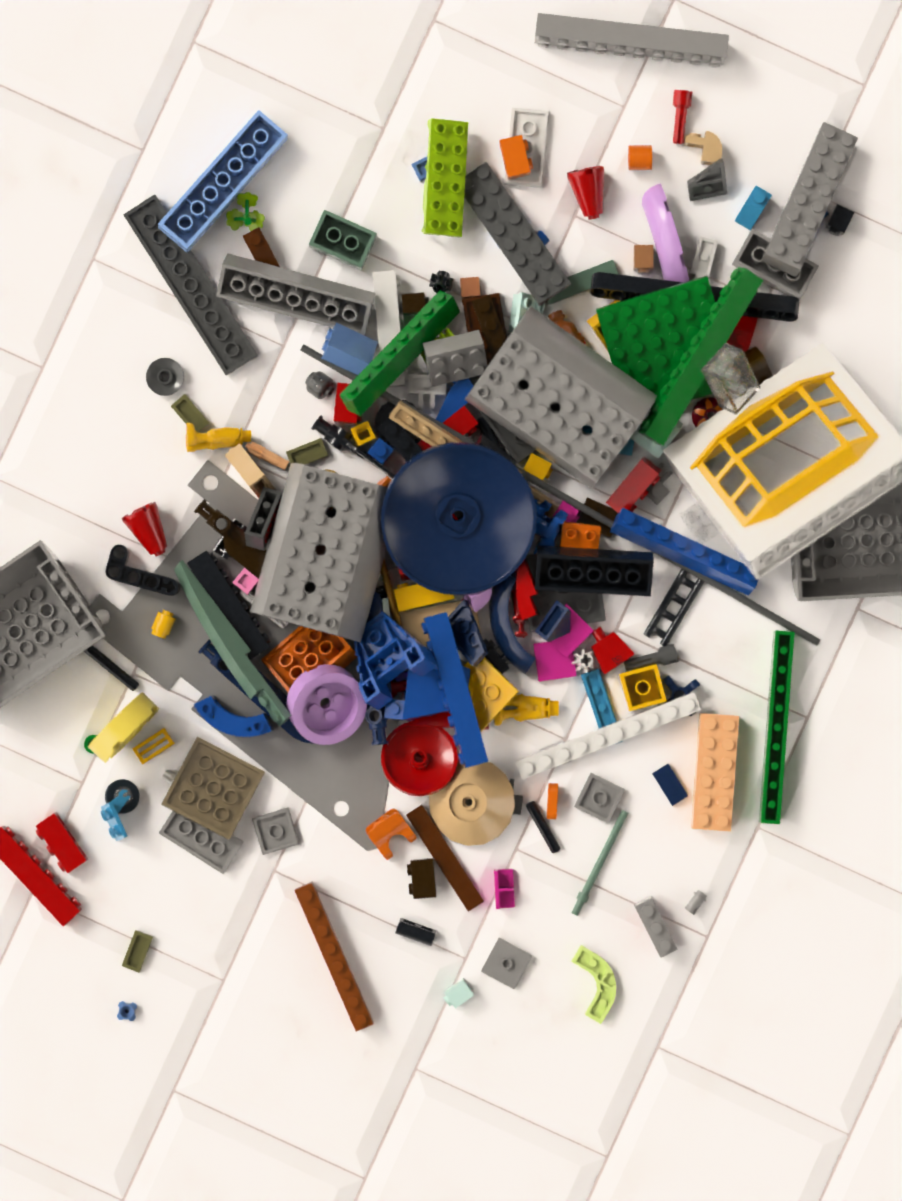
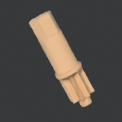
[245,441,289,470]

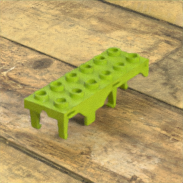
[421,118,469,238]

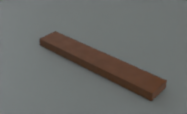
[406,805,484,912]

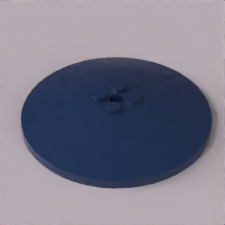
[381,442,537,595]

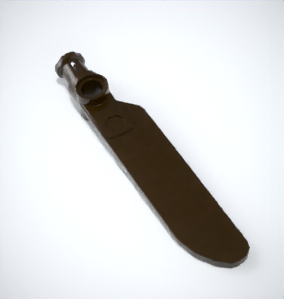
[193,499,309,593]

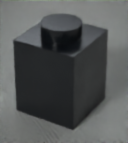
[825,204,855,236]

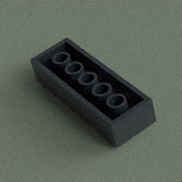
[535,546,654,597]

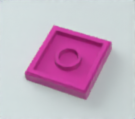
[550,603,594,658]
[533,642,577,682]

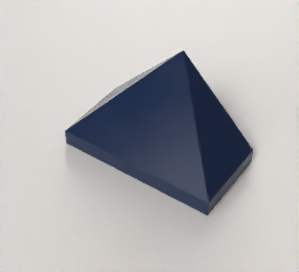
[535,600,571,642]

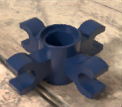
[662,675,700,716]

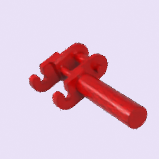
[511,590,528,638]

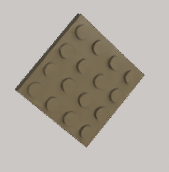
[161,737,265,840]

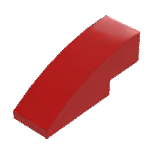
[516,558,539,620]

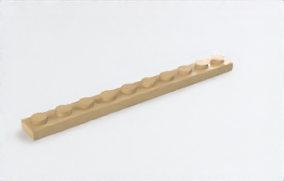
[389,401,559,518]

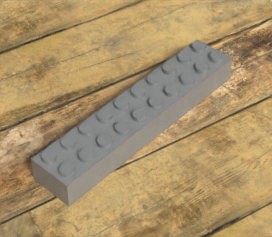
[534,13,729,67]

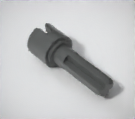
[624,644,679,671]

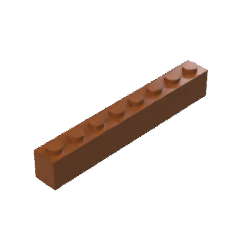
[294,881,374,1032]

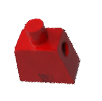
[591,626,635,675]

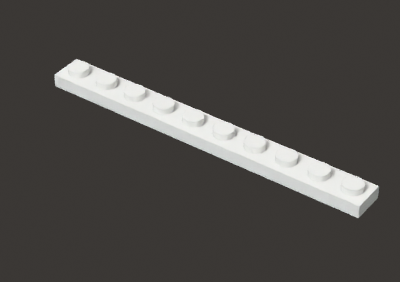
[515,692,701,780]

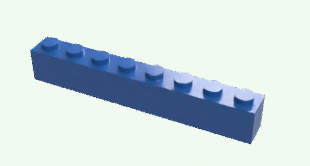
[610,508,759,596]
[421,612,489,768]

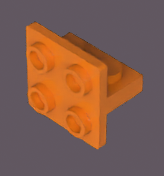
[560,522,601,549]

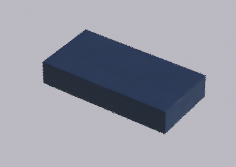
[652,763,688,806]

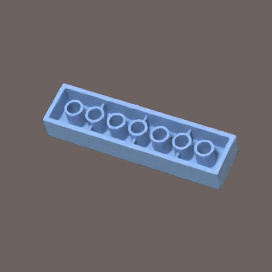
[158,110,288,253]

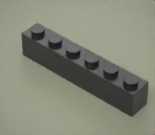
[187,550,271,660]

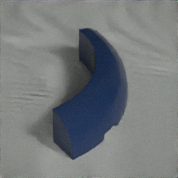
[489,575,536,674]

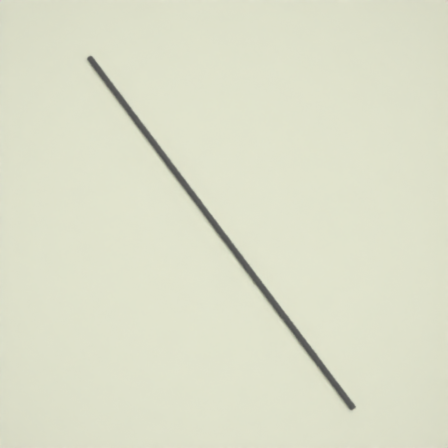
[300,344,820,646]

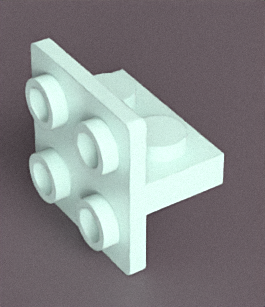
[508,292,545,332]

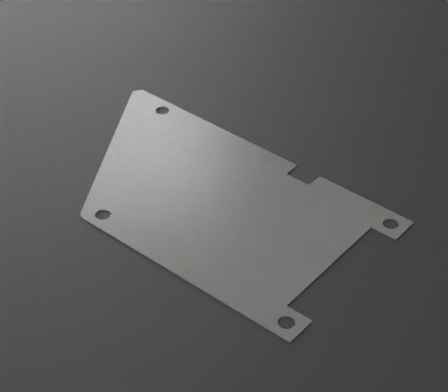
[91,460,406,851]

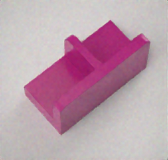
[494,869,515,909]

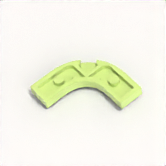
[571,945,616,1024]

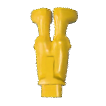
[186,423,251,452]
[494,693,559,726]

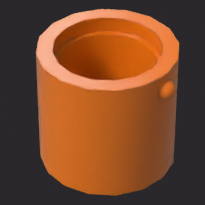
[628,145,652,170]

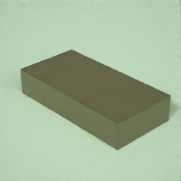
[171,394,210,432]
[286,438,328,465]
[121,930,154,973]

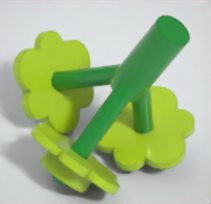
[226,192,265,231]

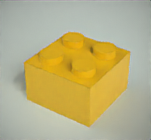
[618,664,667,711]

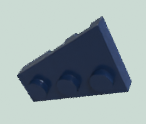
[448,600,488,667]

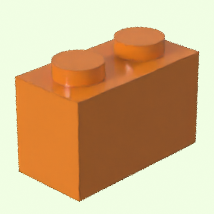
[499,135,533,180]

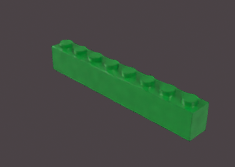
[340,291,461,416]

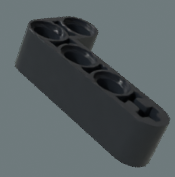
[105,544,180,596]

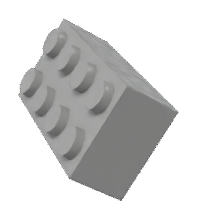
[732,228,819,301]

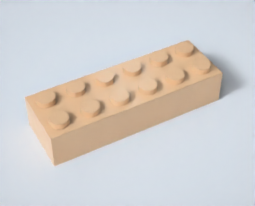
[691,713,739,832]

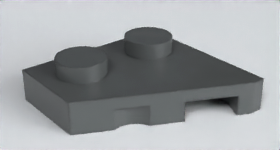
[687,158,728,201]

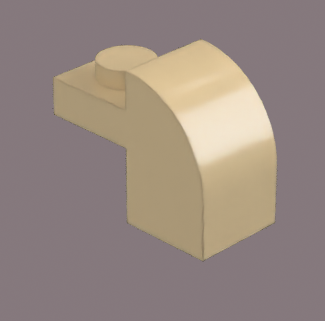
[683,130,722,165]

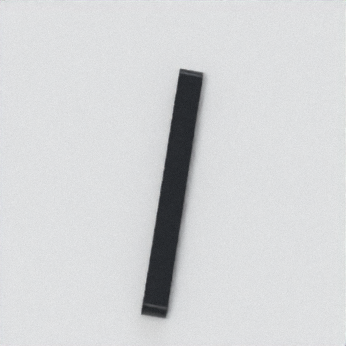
[590,272,800,322]

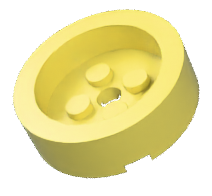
[88,692,160,763]

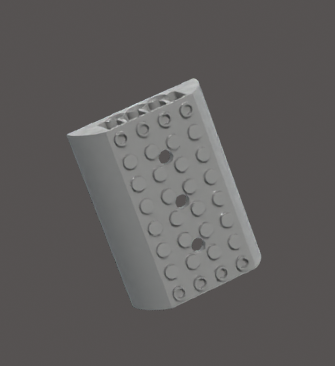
[464,306,657,488]
[250,463,387,642]
[791,483,902,602]
[0,540,107,708]

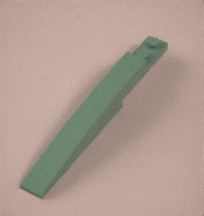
[174,560,291,727]

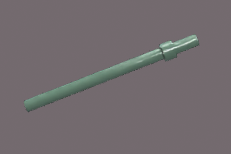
[571,810,629,916]

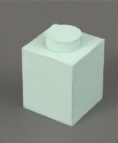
[443,978,474,1009]

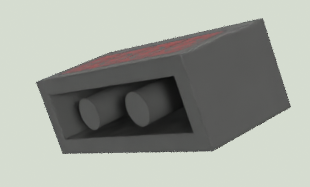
[245,487,282,551]

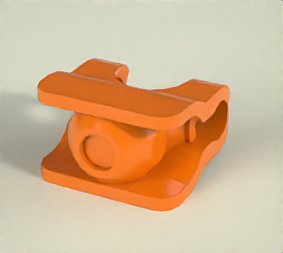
[365,808,417,860]

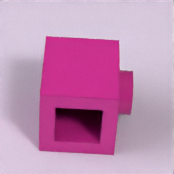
[552,501,579,525]

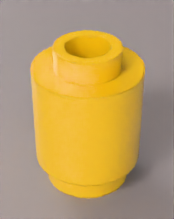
[151,609,176,639]

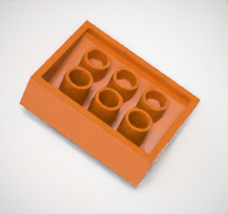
[261,626,357,692]

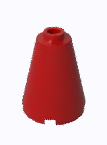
[567,166,605,220]
[121,501,168,557]

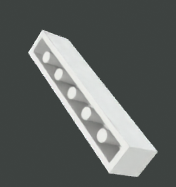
[372,270,408,388]

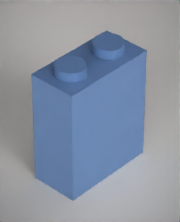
[321,323,378,375]

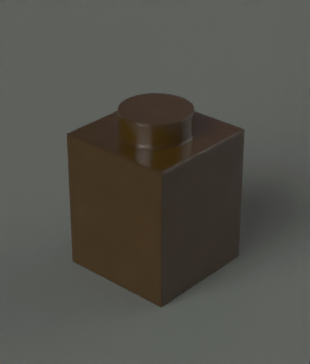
[401,292,429,315]

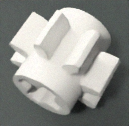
[571,649,597,673]

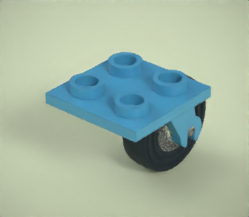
[100,779,140,842]

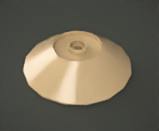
[429,760,515,846]

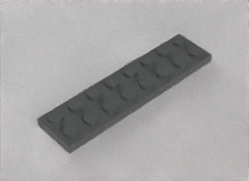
[464,161,571,306]

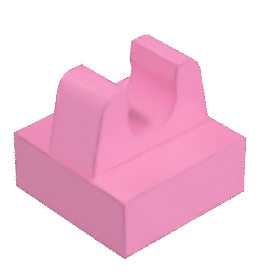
[232,568,259,595]

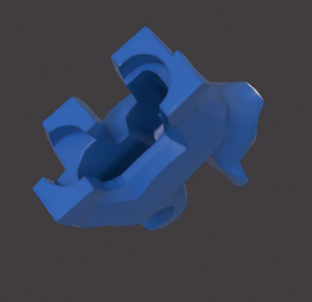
[533,499,568,554]

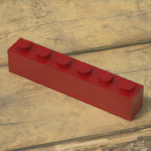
[0,826,82,927]

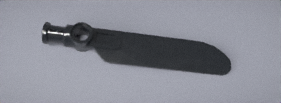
[311,415,395,479]

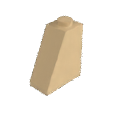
[225,443,276,498]

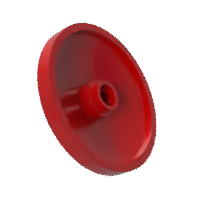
[381,721,458,796]

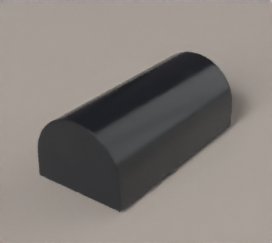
[395,918,436,946]

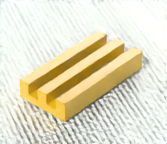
[132,728,175,765]

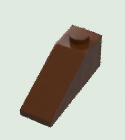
[242,227,280,267]

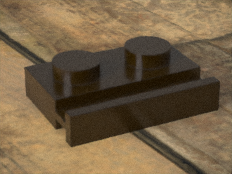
[576,497,618,538]

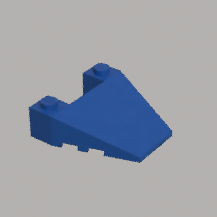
[354,611,437,710]
[384,652,471,721]

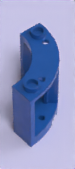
[193,695,274,737]

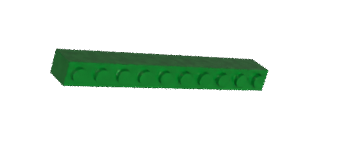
[638,267,764,446]
[759,630,795,825]

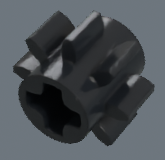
[429,270,454,293]

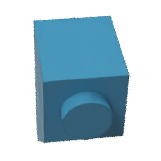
[734,185,772,231]

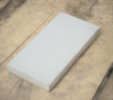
[504,107,549,188]

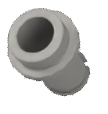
[684,890,707,915]

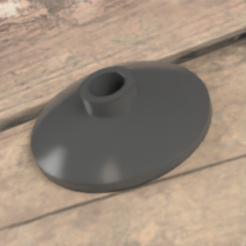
[146,358,184,396]

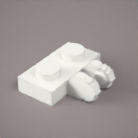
[408,374,447,410]

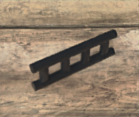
[643,569,704,646]

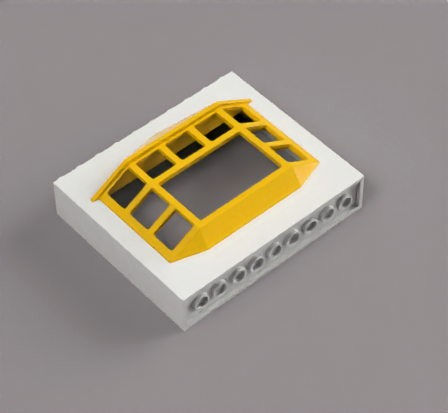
[663,343,902,580]

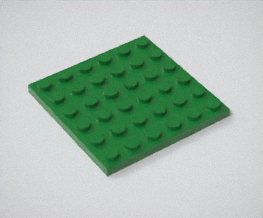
[596,276,739,402]

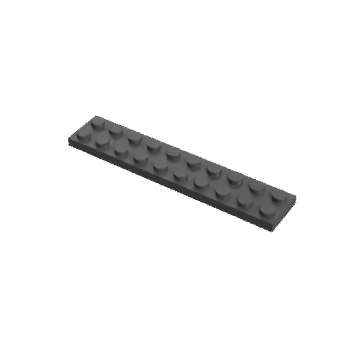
[123,194,258,376]

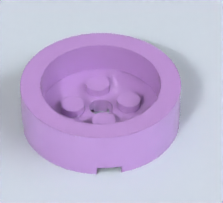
[286,665,367,745]

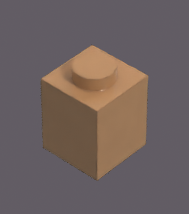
[633,245,654,274]

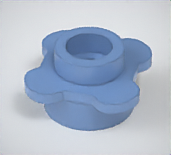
[117,1001,137,1021]

